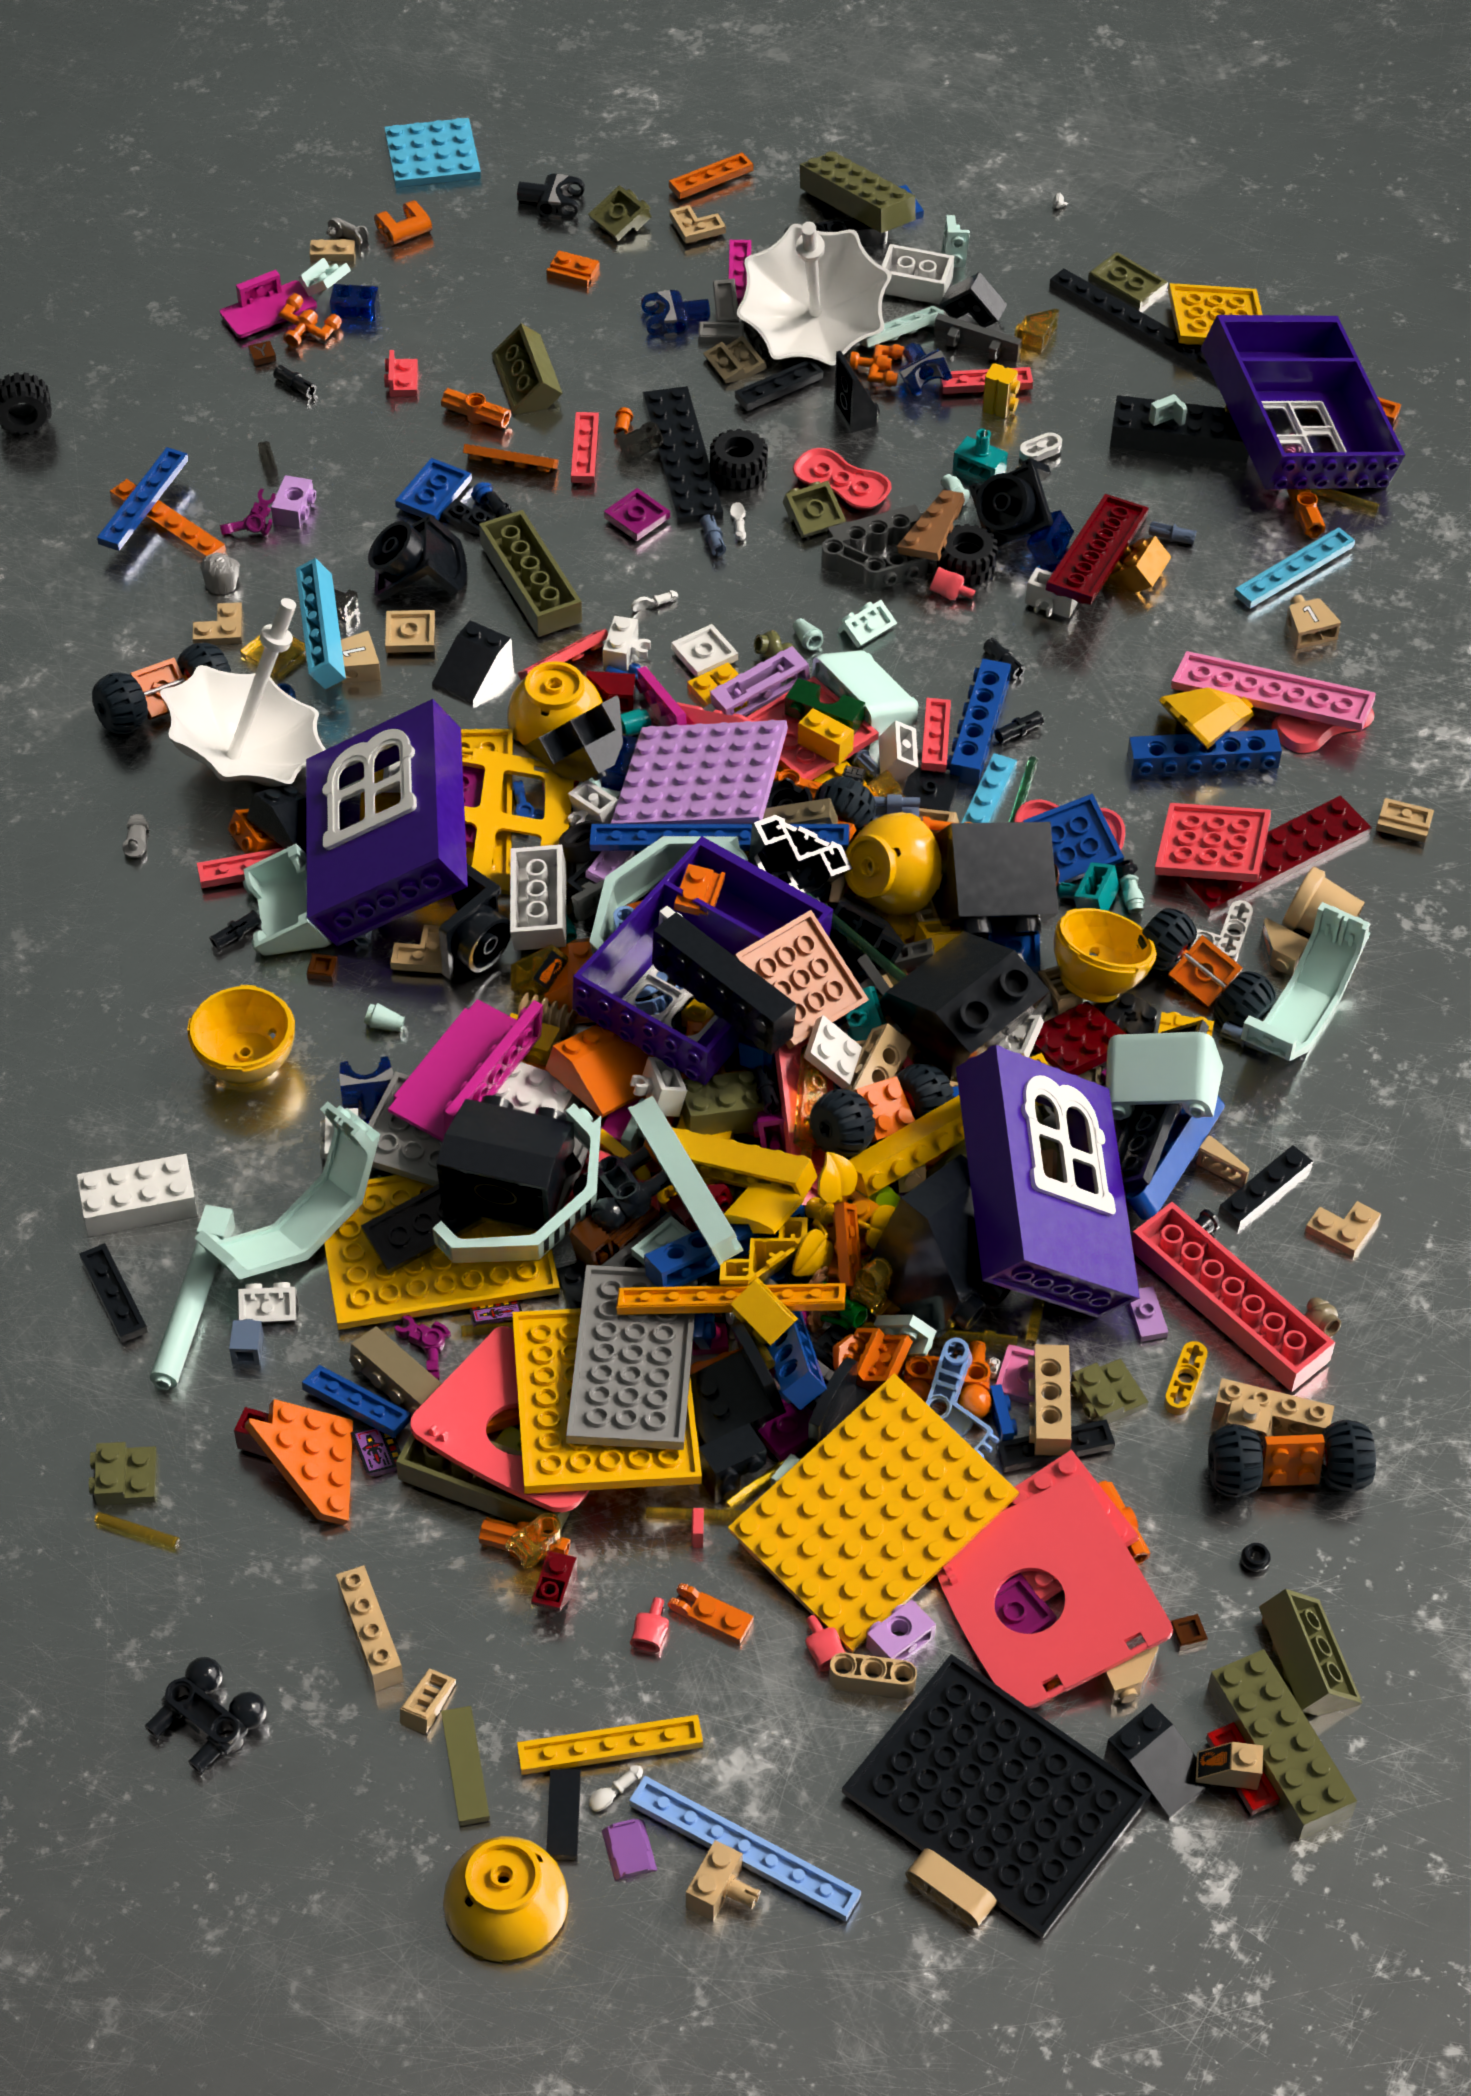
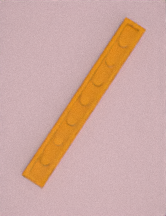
[616,1283,846,1315]

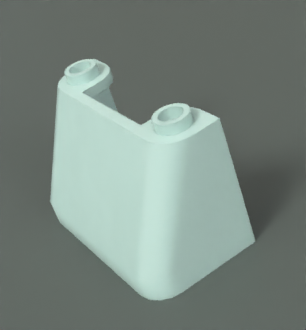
[812,650,919,746]
[243,844,333,956]
[1106,1032,1223,1120]

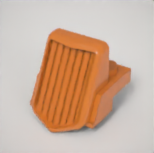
[833,1328,913,1392]

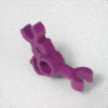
[220,488,276,536]
[394,1315,451,1380]

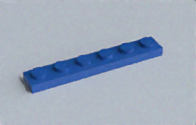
[97,447,188,551]

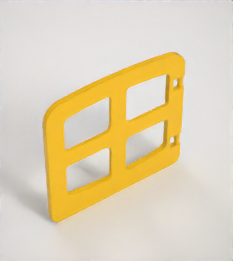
[462,747,574,895]

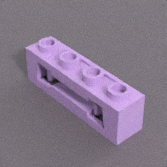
[710,646,810,716]

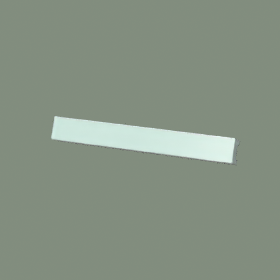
[628,1096,744,1265]

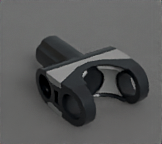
[517,174,585,218]

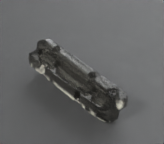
[257,441,278,479]

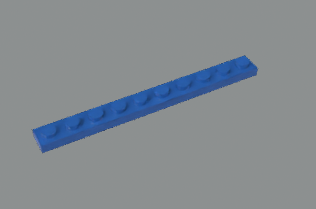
[589,824,850,851]

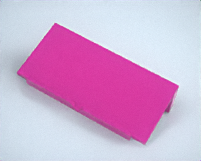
[388,999,543,1142]

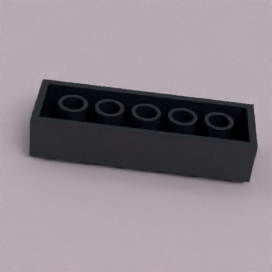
[1110,395,1249,463]
[652,912,796,1055]

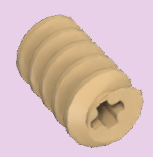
[518,992,577,1038]

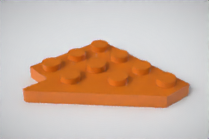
[245,1399,353,1526]

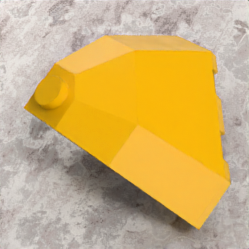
[1159,687,1254,749]
[719,1217,808,1286]

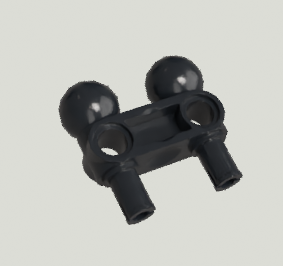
[573,1145,672,1232]
[144,1657,267,1775]

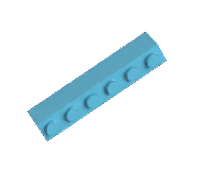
[296,558,346,690]

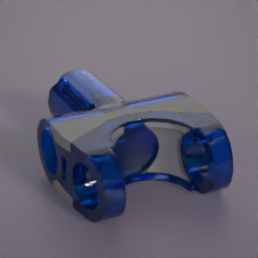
[641,290,710,336]
[898,343,953,397]
[339,1056,393,1124]

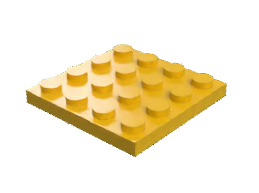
[1168,283,1263,345]

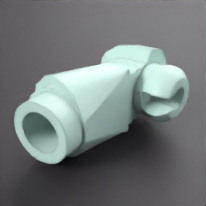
[941,474,970,506]
[1120,874,1145,913]

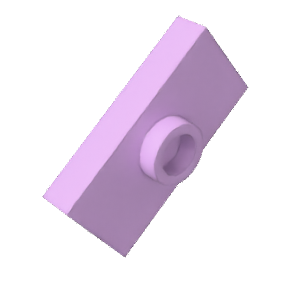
[585,851,634,883]
[1128,1286,1168,1342]

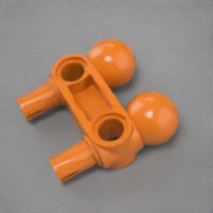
[904,1340,992,1420]

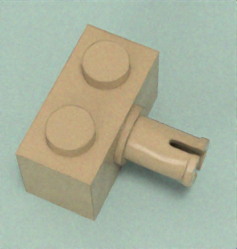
[686,1840,761,1921]

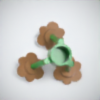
[806,1266,868,1333]

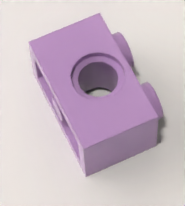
[271,475,316,529]
[866,1600,936,1660]

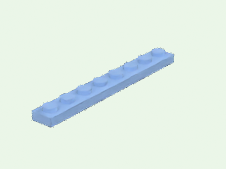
[629,1776,861,1922]

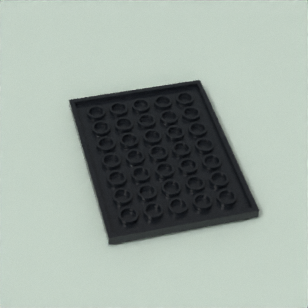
[842,1654,1151,1938]

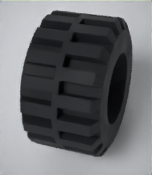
[0,372,52,435]
[710,429,768,489]
[937,524,998,586]

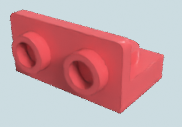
[384,350,418,397]

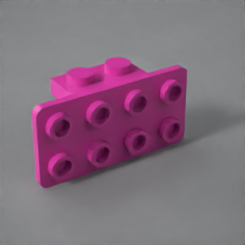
[220,270,317,338]

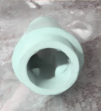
[793,618,824,650]
[364,1003,405,1032]

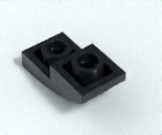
[441,499,495,535]

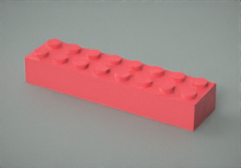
[1132,1202,1335,1392]

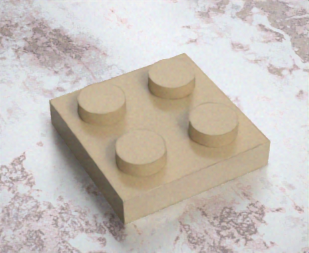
[385,610,435,653]

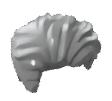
[200,552,240,595]

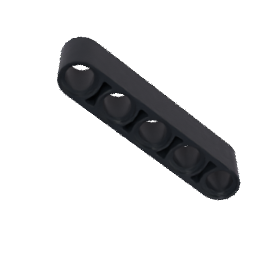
[784,218,889,247]

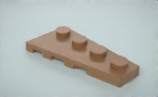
[897,490,965,561]

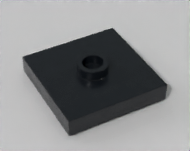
[902,767,960,811]

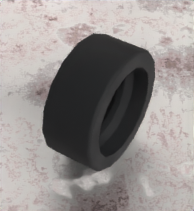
[559,820,602,864]

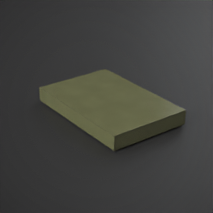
[1088,252,1168,309]

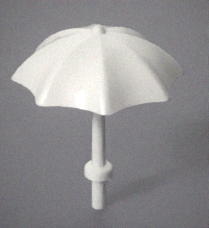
[737,221,892,365]
[160,598,326,787]

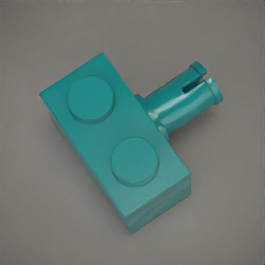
[953,428,1008,482]
[1058,862,1120,911]
[843,986,887,1041]

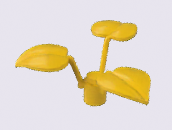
[792,1152,895,1276]

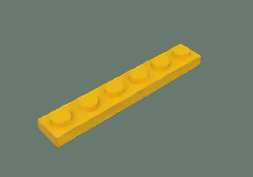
[517,1715,703,1775]

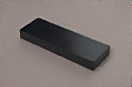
[546,1769,581,1860]

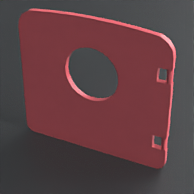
[410,1326,590,1512]
[936,1475,1173,1709]

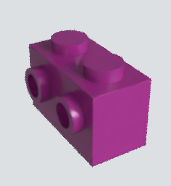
[753,1109,787,1153]

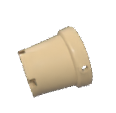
[1282,866,1365,934]

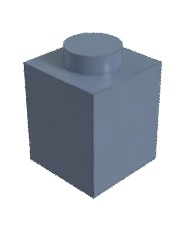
[229,1319,264,1365]

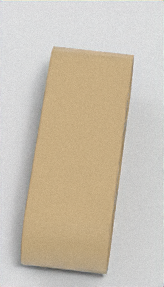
[829,1652,917,1699]
[905,1848,997,1928]

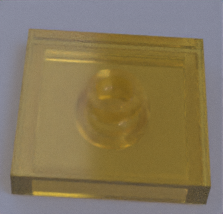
[240,636,306,679]

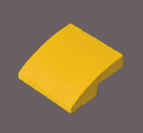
[724,1182,804,1234]

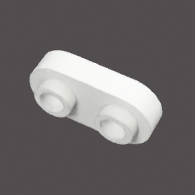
[1019,433,1062,461]

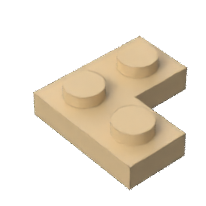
[669,205,726,244]
[193,602,243,645]
[390,925,442,973]
[1305,1201,1381,1257]

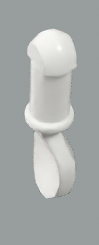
[730,502,746,541]
[631,590,678,612]
[588,1765,643,1812]

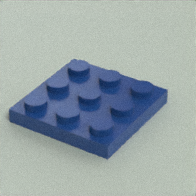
[1023,793,1124,888]

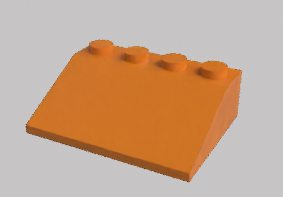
[545,1024,654,1118]

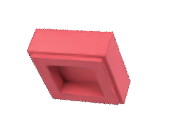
[692,1508,704,1548]

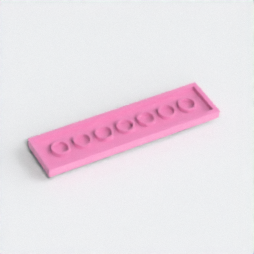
[1171,651,1376,731]

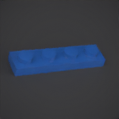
[302,1365,411,1438]

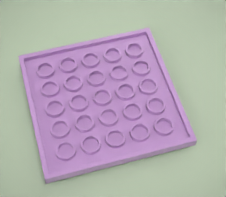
[611,720,788,824]

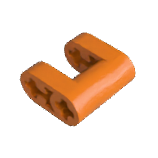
[374,200,432,246]

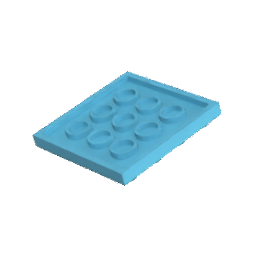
[385,118,481,188]

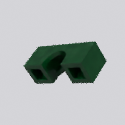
[785,678,866,735]

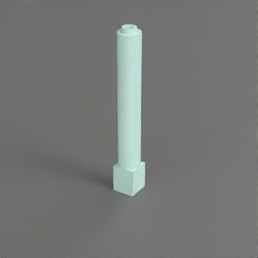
[150,1205,235,1390]

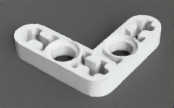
[1188,900,1253,961]

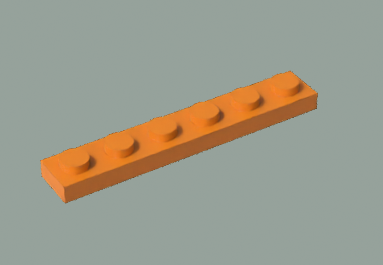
[110,479,226,560]

